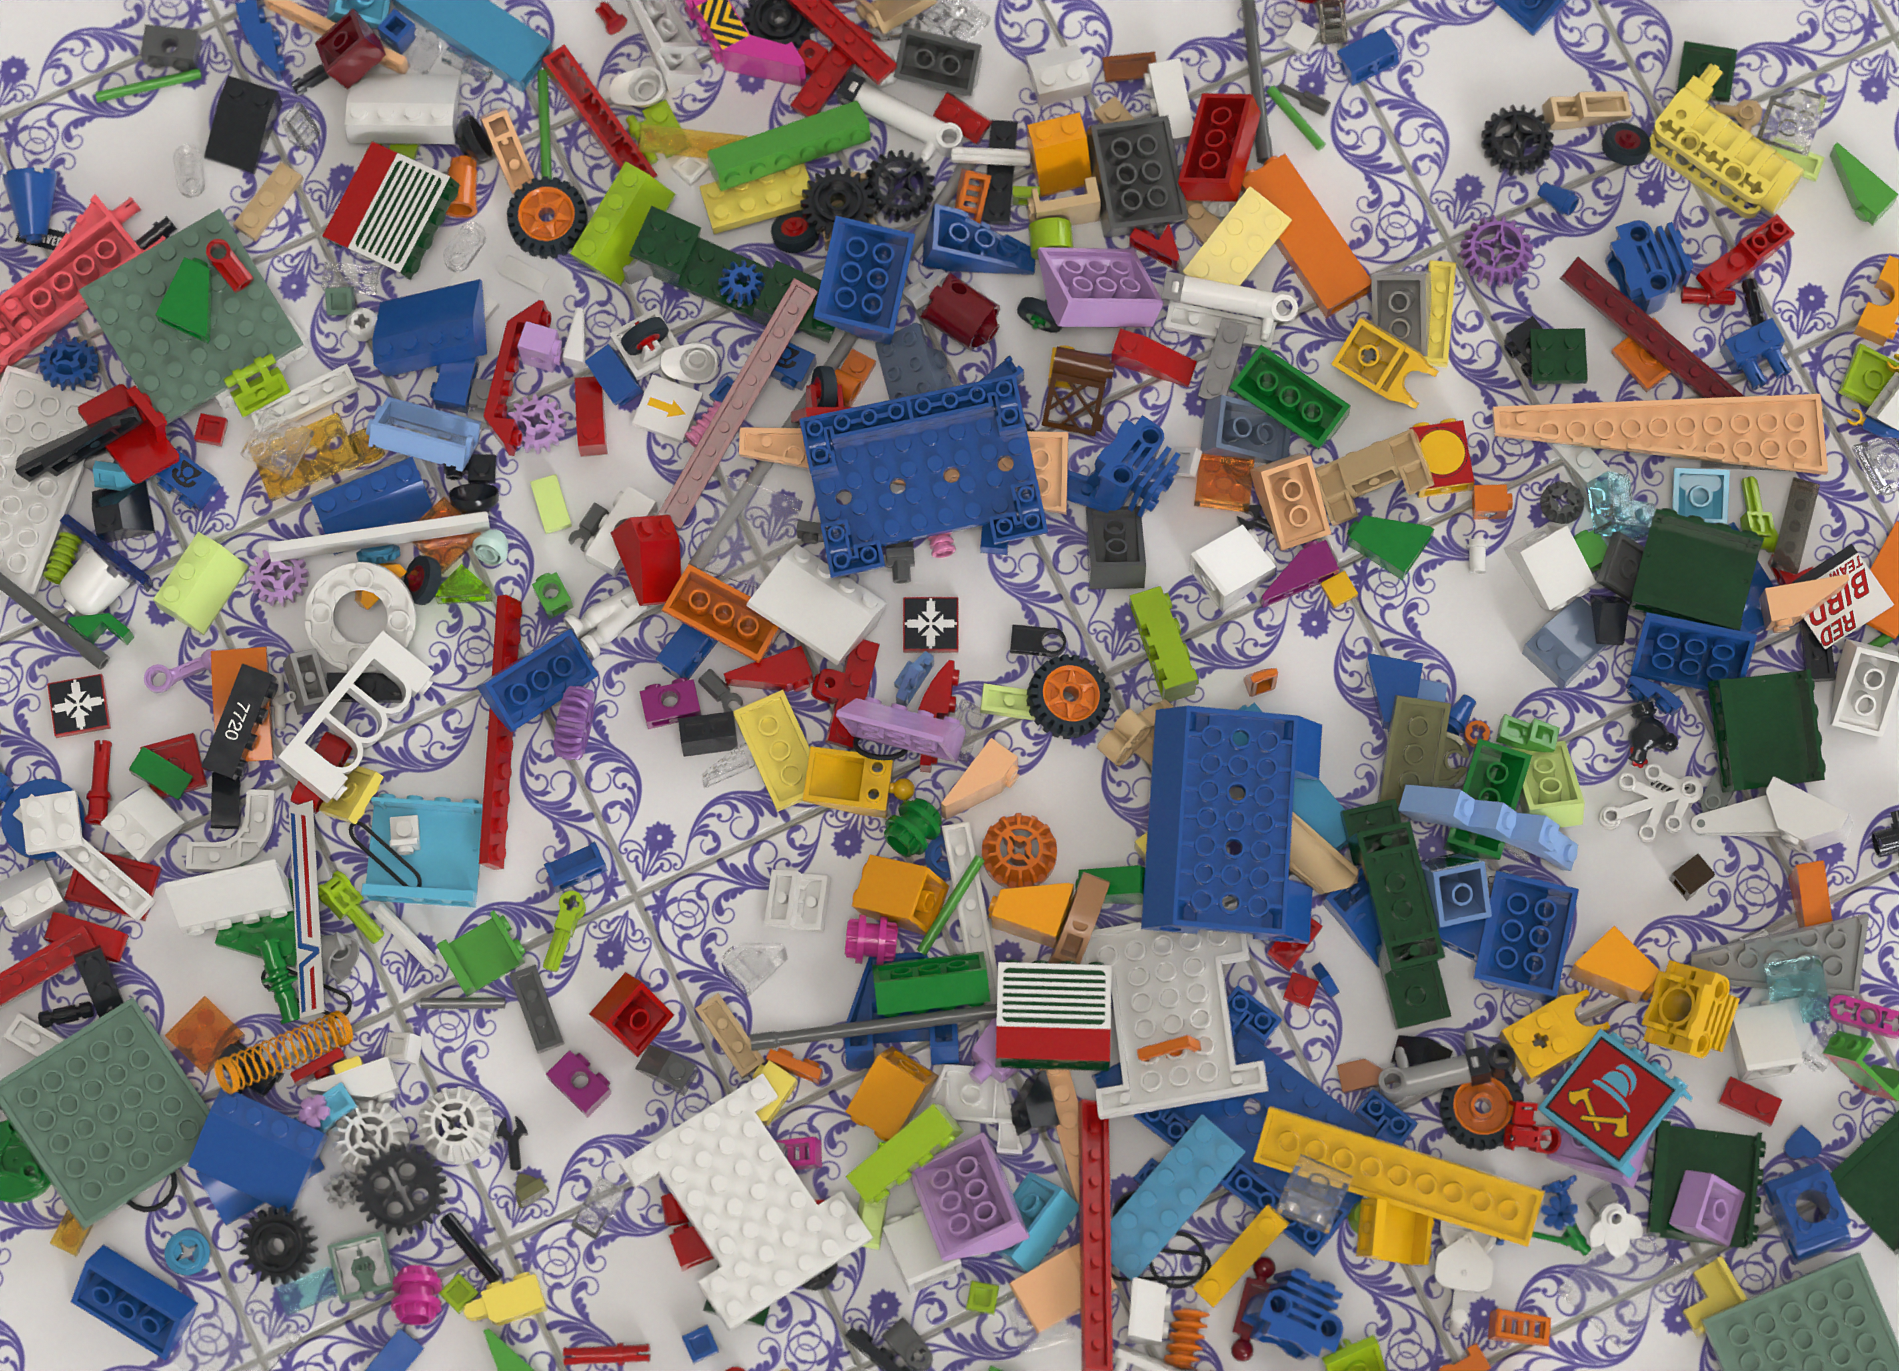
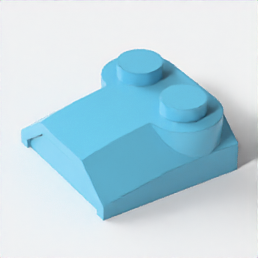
[1672,468,1730,524]

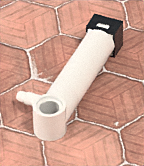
[837,71,963,165]
[1161,271,1298,341]

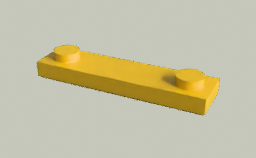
[1192,1204,1290,1308]

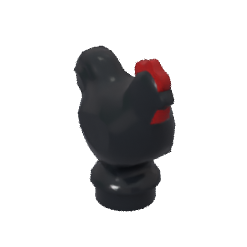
[1628,701,1678,768]

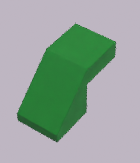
[67,613,134,645]

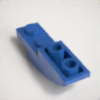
[235,0,286,81]

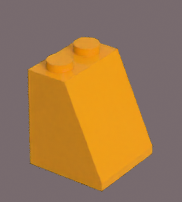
[1027,112,1092,197]
[852,854,950,936]
[988,883,1074,948]
[1568,925,1660,1004]
[845,1046,939,1142]

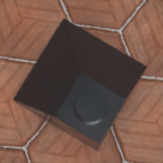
[92,480,156,544]

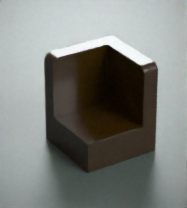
[1669,854,1715,901]

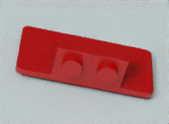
[78,384,180,484]

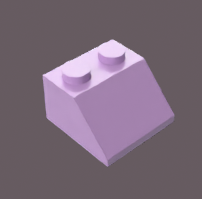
[1669,1170,1745,1247]

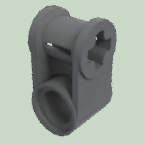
[881,1317,933,1371]

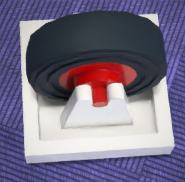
[609,307,680,381]

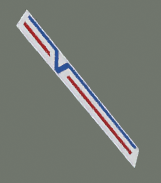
[289,800,325,1019]

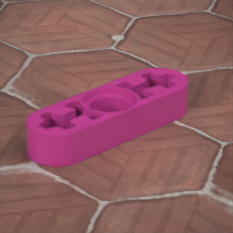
[1827,995,1899,1039]

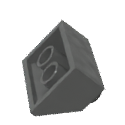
[894,26,982,96]

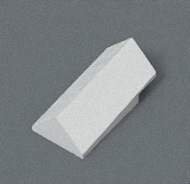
[627,0,705,94]

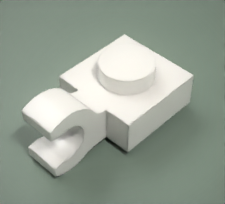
[902,269,947,310]

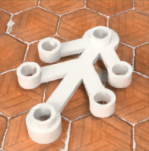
[1599,764,1703,842]

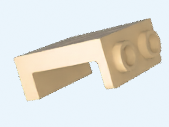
[855,0,937,34]
[1027,177,1101,226]

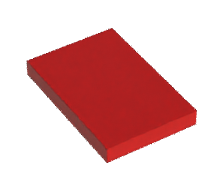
[64,851,162,921]

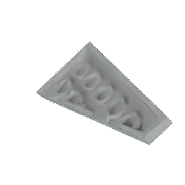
[1690,913,1869,997]

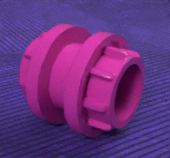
[845,914,898,965]
[391,1265,442,1325]

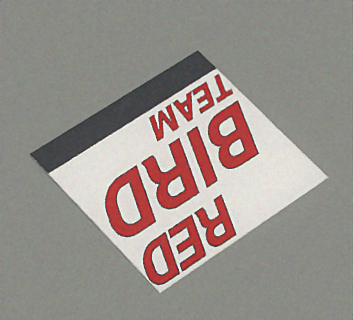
[1792,544,1894,649]

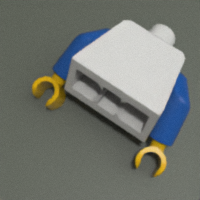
[1847,354,1899,438]

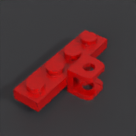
[790,21,874,118]
[811,639,880,750]

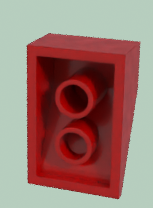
[610,515,681,606]

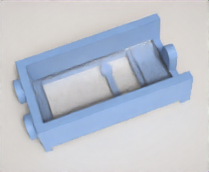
[366,397,481,471]

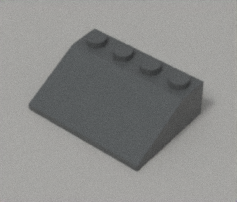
[1086,115,1189,238]

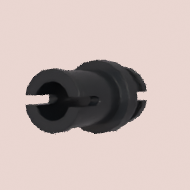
[135,216,177,250]

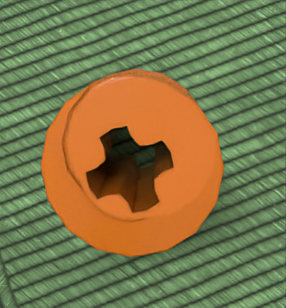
[1163,1308,1210,1371]

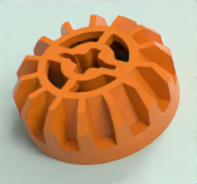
[982,813,1057,889]

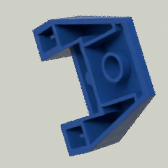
[845,952,959,1069]

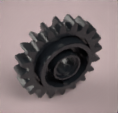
[742,0,815,49]
[801,166,875,240]
[239,1205,319,1285]

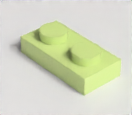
[980,683,1035,720]

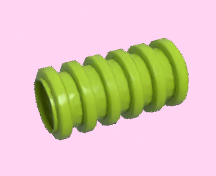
[43,532,82,585]

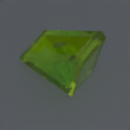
[435,564,493,604]

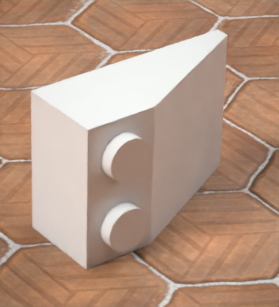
[1830,639,1899,738]

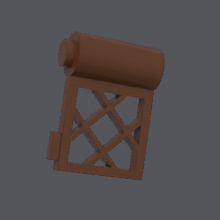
[1041,346,1115,436]

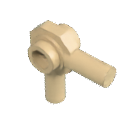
[1715,99,1763,133]

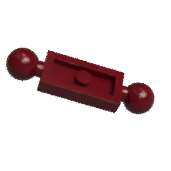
[1231,1256,1276,1362]

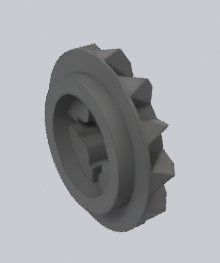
[1540,481,1584,524]

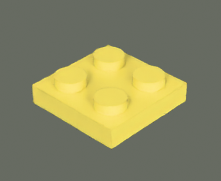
[319,763,384,824]

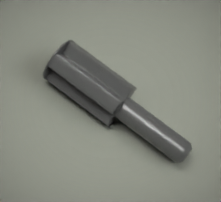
[1278,83,1331,116]

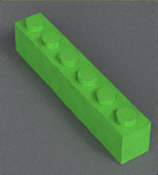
[707,100,871,191]

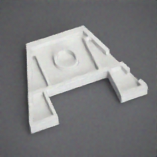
[927,1064,1023,1156]

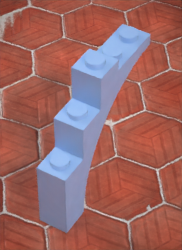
[1398,785,1579,871]

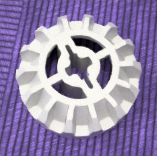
[417,1086,495,1165]
[332,1100,410,1178]

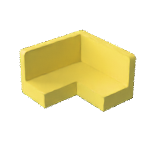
[1682,1256,1747,1337]

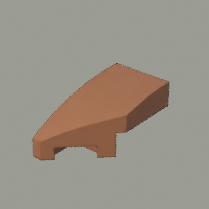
[1337,1059,1397,1094]

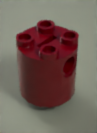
[921,273,1000,350]

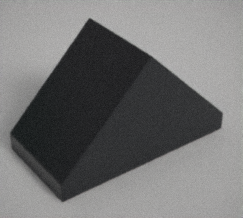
[1590,595,1629,646]
[1391,1035,1453,1067]

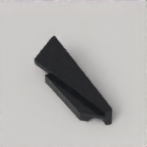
[15,405,144,482]

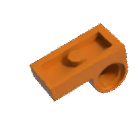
[835,349,876,407]

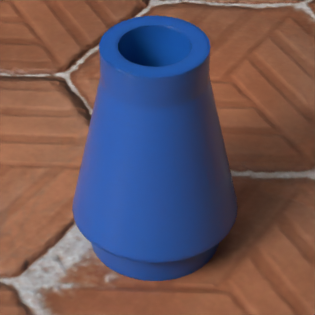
[1537,181,1580,216]
[1447,694,1476,736]

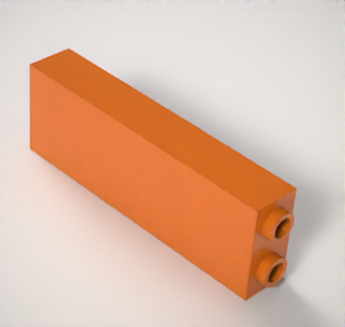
[1240,154,1372,319]

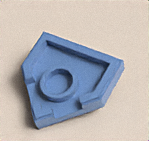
[894,651,934,707]

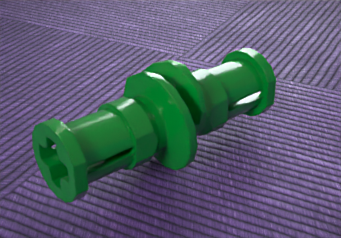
[255,937,300,1025]

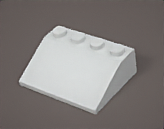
[345,74,461,144]
[746,544,887,665]
[164,859,294,936]

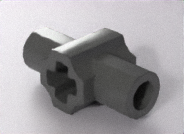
[886,541,915,584]

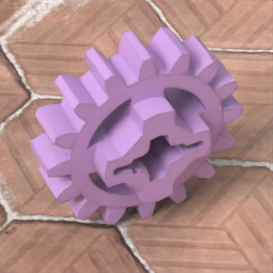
[508,394,567,454]
[248,550,309,607]

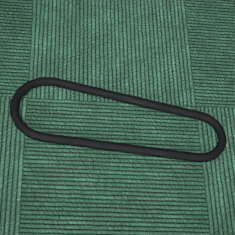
[1111,1248,1211,1282]

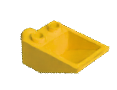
[803,746,915,818]

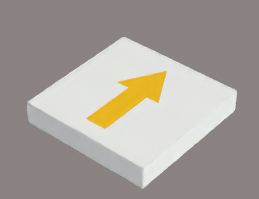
[632,374,703,444]

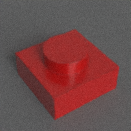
[194,413,228,447]
[1283,972,1319,1009]

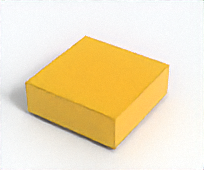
[1320,571,1358,609]

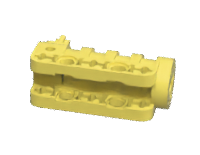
[1649,64,1805,219]

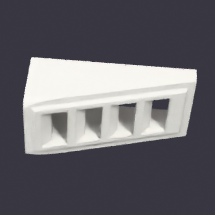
[562,307,586,370]

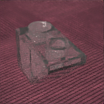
[570,1176,626,1240]

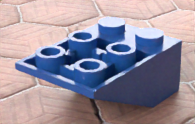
[1323,868,1382,968]

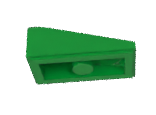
[129,747,193,801]

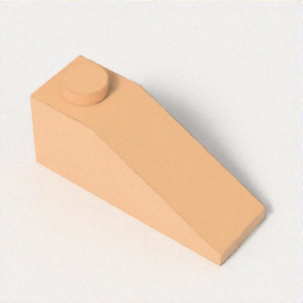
[479,107,535,194]

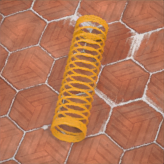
[214,1010,353,1094]

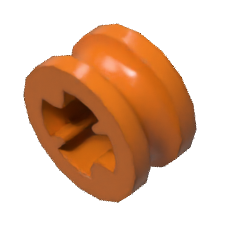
[1464,720,1490,748]

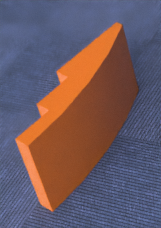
[1866,521,1899,639]
[211,646,274,762]

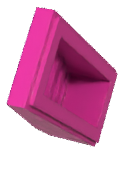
[775,1137,822,1170]

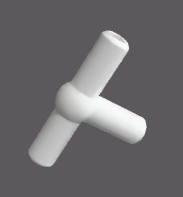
[271,673,296,729]

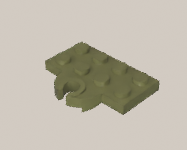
[1377,695,1469,809]

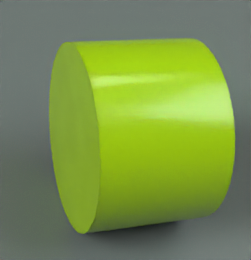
[1028,217,1074,260]

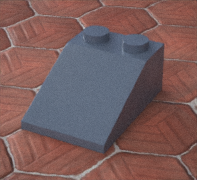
[1200,395,1291,464]
[1522,597,1608,691]

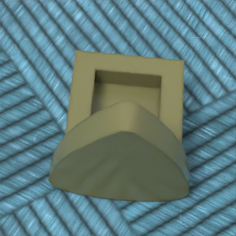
[515,1173,549,1209]

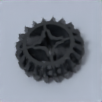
[1481,104,1554,177]
[864,149,936,223]

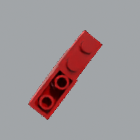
[1695,214,1795,298]
[918,660,960,773]

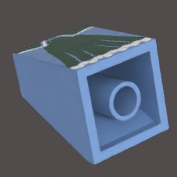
[1420,853,1492,927]

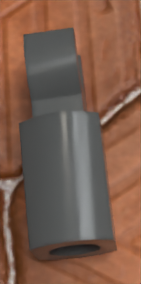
[568,503,609,552]
[698,669,743,712]

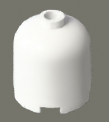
[60,547,130,616]

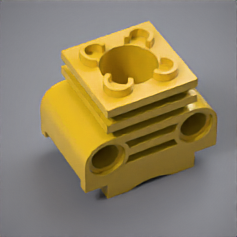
[1642,960,1740,1058]

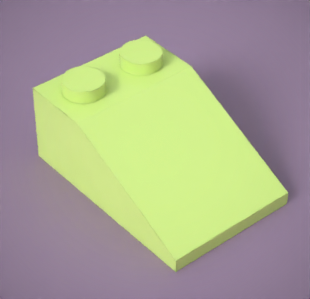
[1511,741,1585,828]

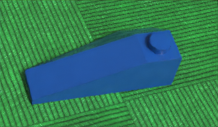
[922,204,1035,275]

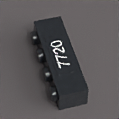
[201,663,278,782]

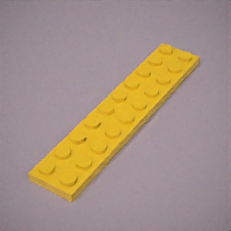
[1253,1106,1545,1247]

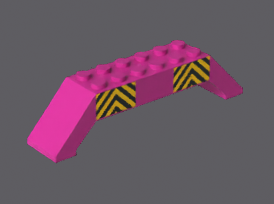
[683,0,807,87]

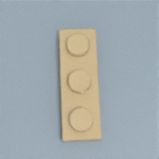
[233,162,304,242]
[695,993,766,1079]

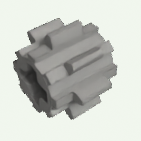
[324,1172,361,1209]

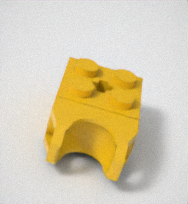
[1331,317,1439,409]
[1499,989,1611,1085]

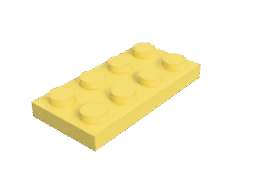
[699,163,810,234]
[1182,186,1292,286]
[733,690,810,812]

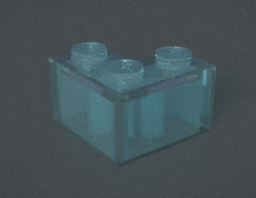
[1587,471,1655,541]
[1763,955,1831,1023]

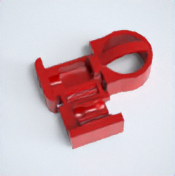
[1504,1100,1561,1154]

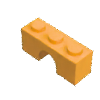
[1853,255,1899,347]

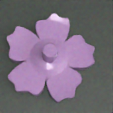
[298,1094,330,1129]

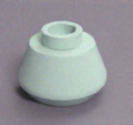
[472,530,508,565]

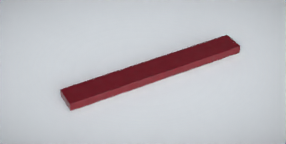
[1559,257,1745,398]

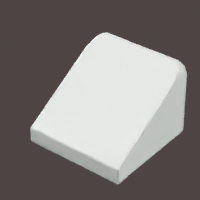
[384,1032,422,1064]

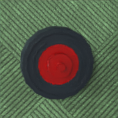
[771,210,819,253]

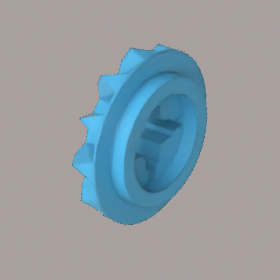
[356,544,400,565]
[164,1230,211,1276]

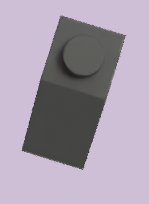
[635,1044,698,1096]

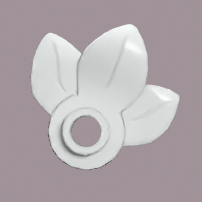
[1589,1202,1643,1258]

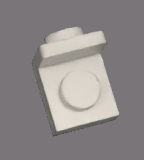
[390,815,421,855]

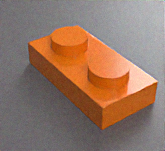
[766,1048,823,1085]

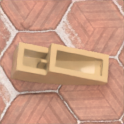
[1542,91,1632,130]

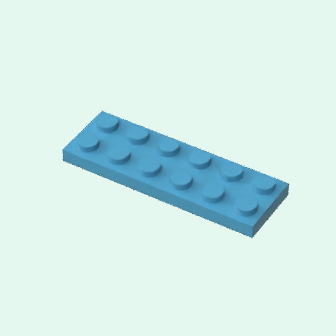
[1111,1114,1246,1280]

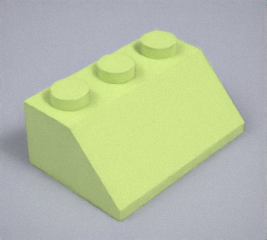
[153,532,249,635]

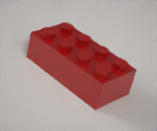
[1178,93,1261,202]

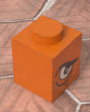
[1472,484,1513,520]

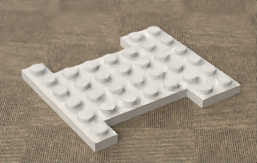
[1080,905,1268,1120]
[619,1073,873,1331]

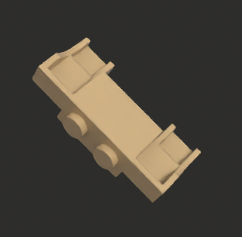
[1314,428,1435,526]

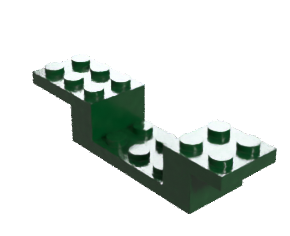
[629,206,836,343]
[1340,799,1451,1030]

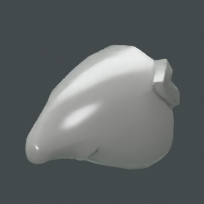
[320,931,360,984]

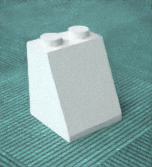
[1503,522,1597,611]
[1189,525,1276,612]
[1730,999,1804,1081]
[882,1206,962,1294]

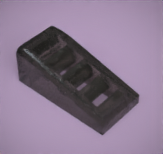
[1317,0,1348,45]

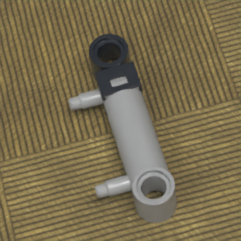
[1378,1031,1516,1103]

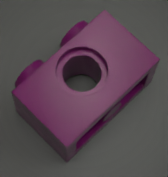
[639,678,701,730]
[546,1050,611,1118]

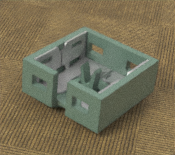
[327,1231,395,1304]

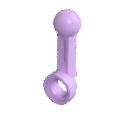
[144,649,216,693]

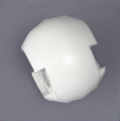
[346,307,377,342]

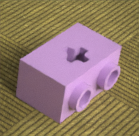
[518,321,564,373]

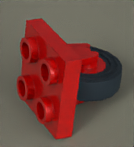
[791,366,853,427]

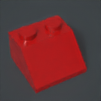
[589,972,674,1057]

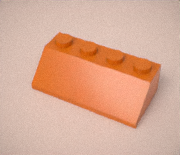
[662,564,782,663]

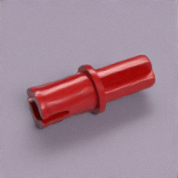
[1680,286,1736,307]

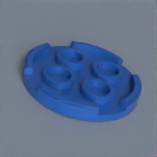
[1,778,86,861]

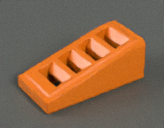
[955,168,991,223]
[1243,668,1278,697]
[1488,1308,1551,1347]

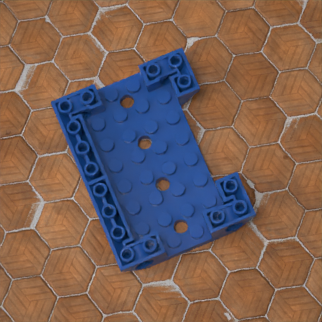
[799,374,1048,578]
[1141,706,1322,944]
[1133,985,1418,1257]

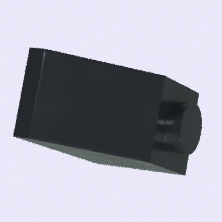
[1010,1070,1060,1136]

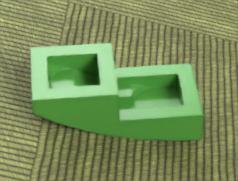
[1496,714,1560,753]

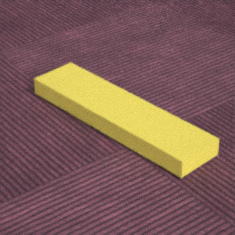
[1424,260,1456,368]

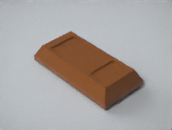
[1102,51,1156,83]

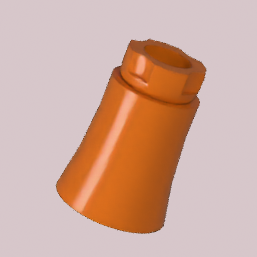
[446,155,478,218]

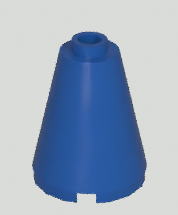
[2,167,57,243]

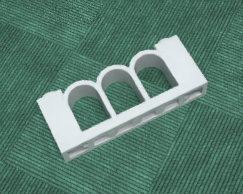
[275,630,434,803]

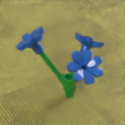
[1496,1175,1591,1256]

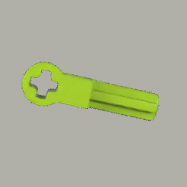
[1740,476,1779,553]
[318,871,385,944]
[543,890,586,972]

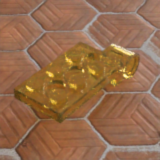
[251,412,385,502]

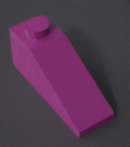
[1261,540,1339,608]

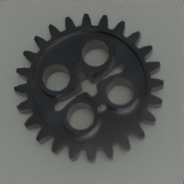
[354,1142,447,1236]

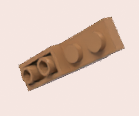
[1048,872,1110,964]

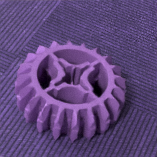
[1460,214,1533,288]
[553,686,595,761]

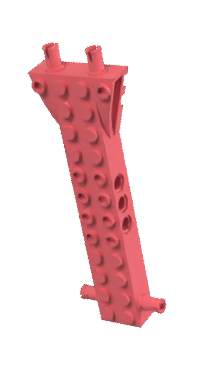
[0,194,166,375]

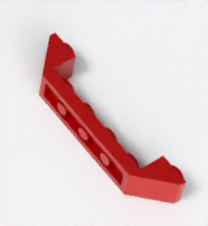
[483,300,552,456]

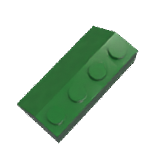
[1229,345,1351,449]
[1443,738,1532,860]
[872,951,991,1017]

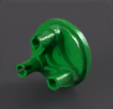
[0,1119,52,1203]

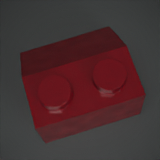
[315,8,386,90]

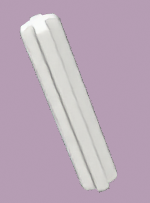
[951,147,1031,166]
[373,903,438,970]

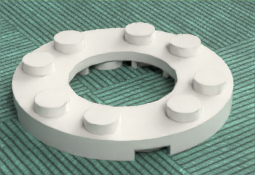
[305,562,416,672]

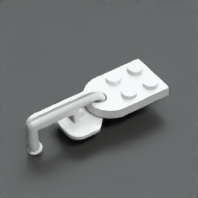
[1435,1220,1497,1336]

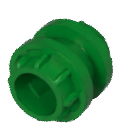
[884,798,942,857]

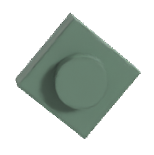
[325,286,356,315]

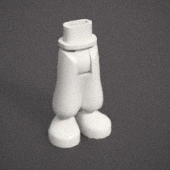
[563,585,652,660]

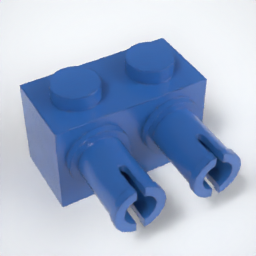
[1720,318,1792,390]

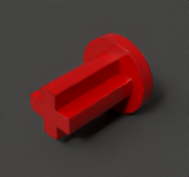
[595,1,627,35]

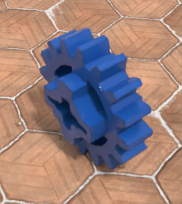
[39,337,99,391]

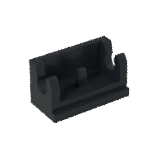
[678,711,738,757]

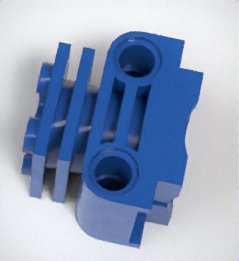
[1605,220,1693,315]
[1087,415,1181,518]
[1761,1162,1851,1265]
[1241,1268,1344,1361]

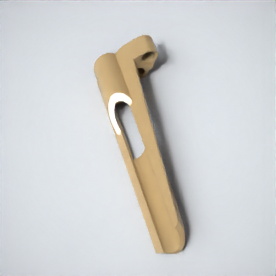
[1097,699,1359,894]

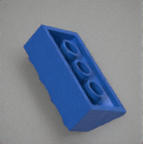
[311,457,436,556]
[71,1245,198,1360]

